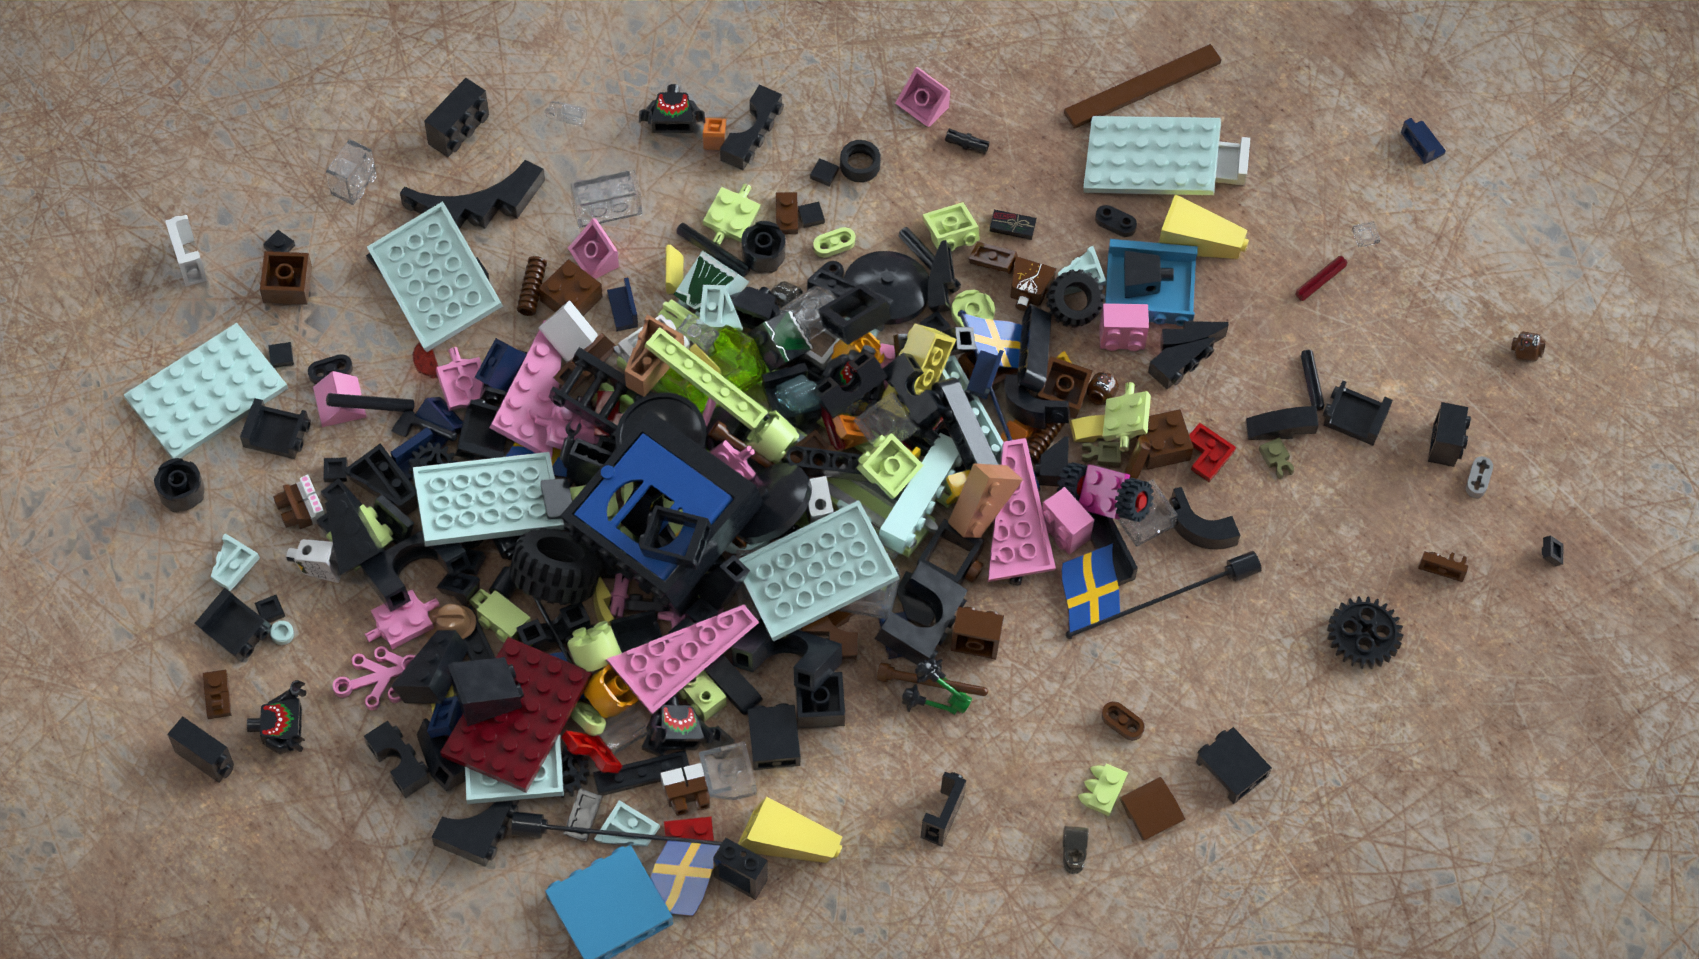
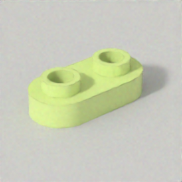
[813,227,855,258]
[570,701,606,736]

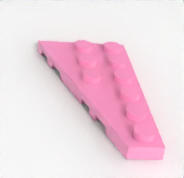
[489,320,562,457]
[988,438,1056,582]
[606,605,759,714]

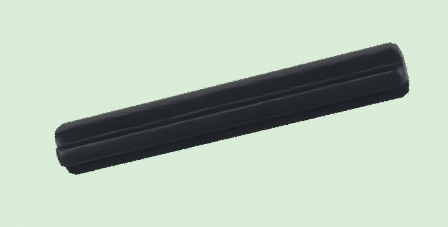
[677,223,750,277]
[899,227,961,293]
[326,393,415,412]

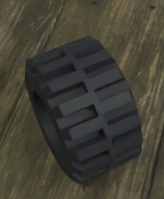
[1046,269,1105,328]

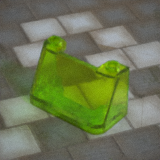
[659,324,766,414]

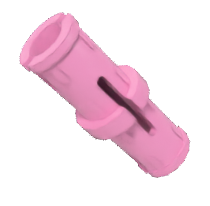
[610,573,629,619]

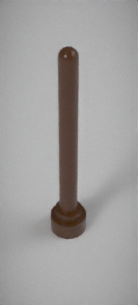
[708,421,775,468]
[877,662,988,696]

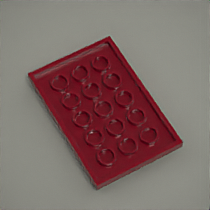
[440,637,592,793]

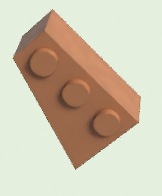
[625,315,684,397]
[948,463,1023,538]

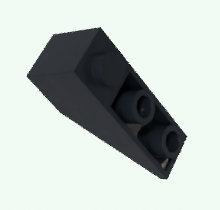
[1148,337,1215,389]
[417,718,466,792]

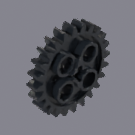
[1327,596,1404,669]

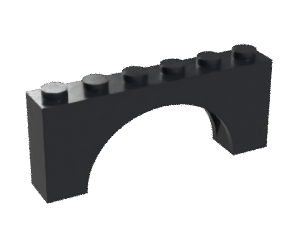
[621,481,750,611]
[432,800,519,867]

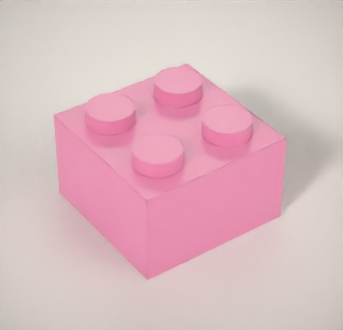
[1099,304,1149,351]
[1042,487,1094,555]

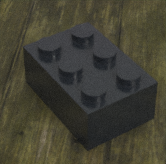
[424,78,489,157]

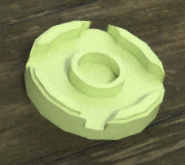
[951,290,995,327]

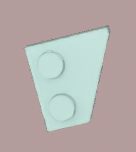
[1057,246,1106,295]
[699,285,743,331]
[211,533,260,591]
[594,800,660,847]

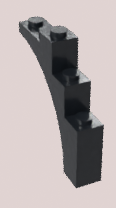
[400,160,545,229]

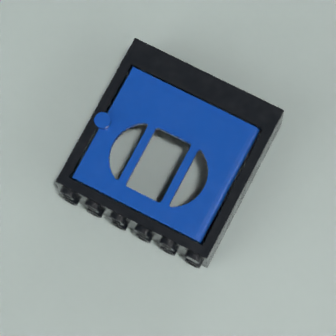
[560,410,764,609]

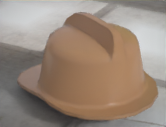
[424,603,477,639]

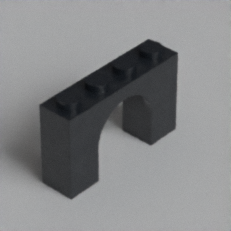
[360,530,471,612]
[874,561,968,665]
[732,618,842,692]

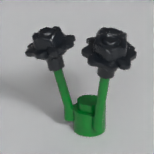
[902,659,972,715]

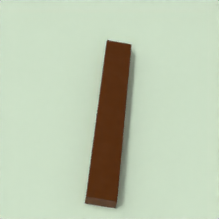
[1064,44,1222,129]

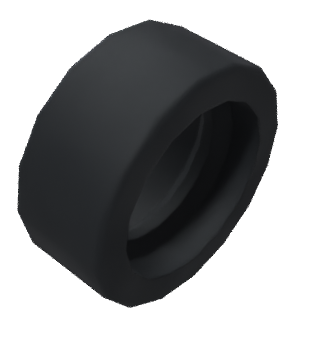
[840,140,881,183]

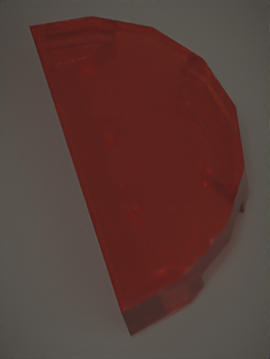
[412,342,439,379]

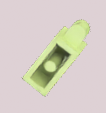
[469,589,531,643]

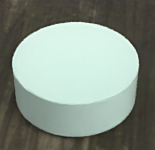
[270,621,294,645]

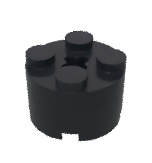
[742,221,786,272]
[154,458,205,513]

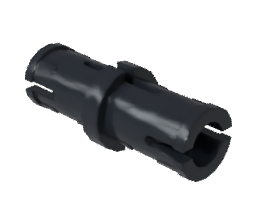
[945,128,990,155]

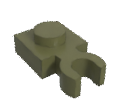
[1259,437,1294,479]
[1082,441,1121,467]

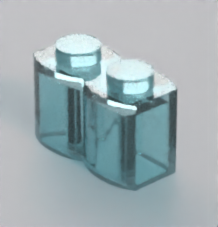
[776,375,820,413]

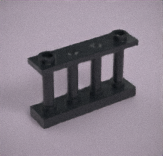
[549,347,654,442]

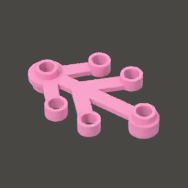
[333,646,415,710]

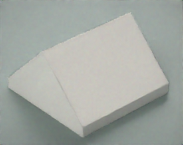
[538,300,598,362]

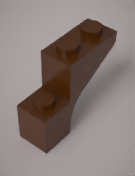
[553,333,616,395]
[800,615,858,660]

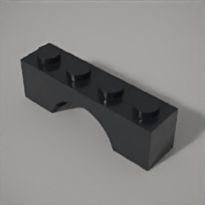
[720,84,784,170]

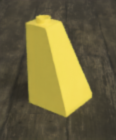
[1159,195,1249,259]
[738,797,842,863]

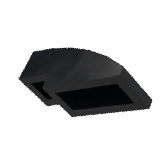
[928,240,956,313]
[1160,321,1229,352]
[1246,406,1319,440]

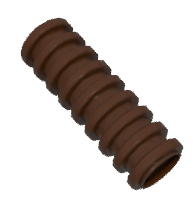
[517,256,547,316]
[1027,423,1065,464]

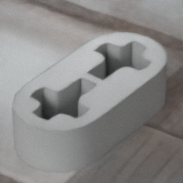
[1466,456,1493,498]

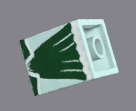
[673,250,749,317]

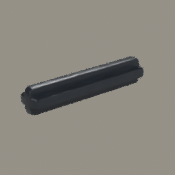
[1300,349,1325,411]

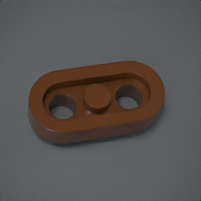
[1101,701,1145,741]

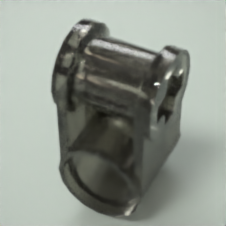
[1062,826,1089,874]

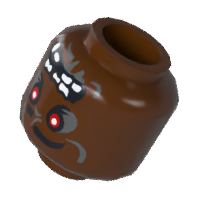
[1511,331,1546,362]
[1086,372,1119,405]

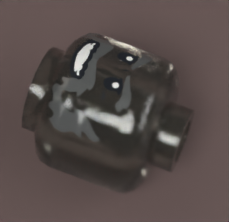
[771,281,804,313]

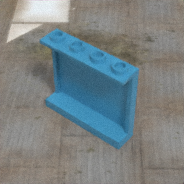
[1105,239,1198,326]
[545,845,673,959]

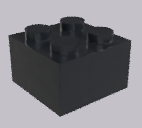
[1428,402,1471,467]
[795,672,845,728]

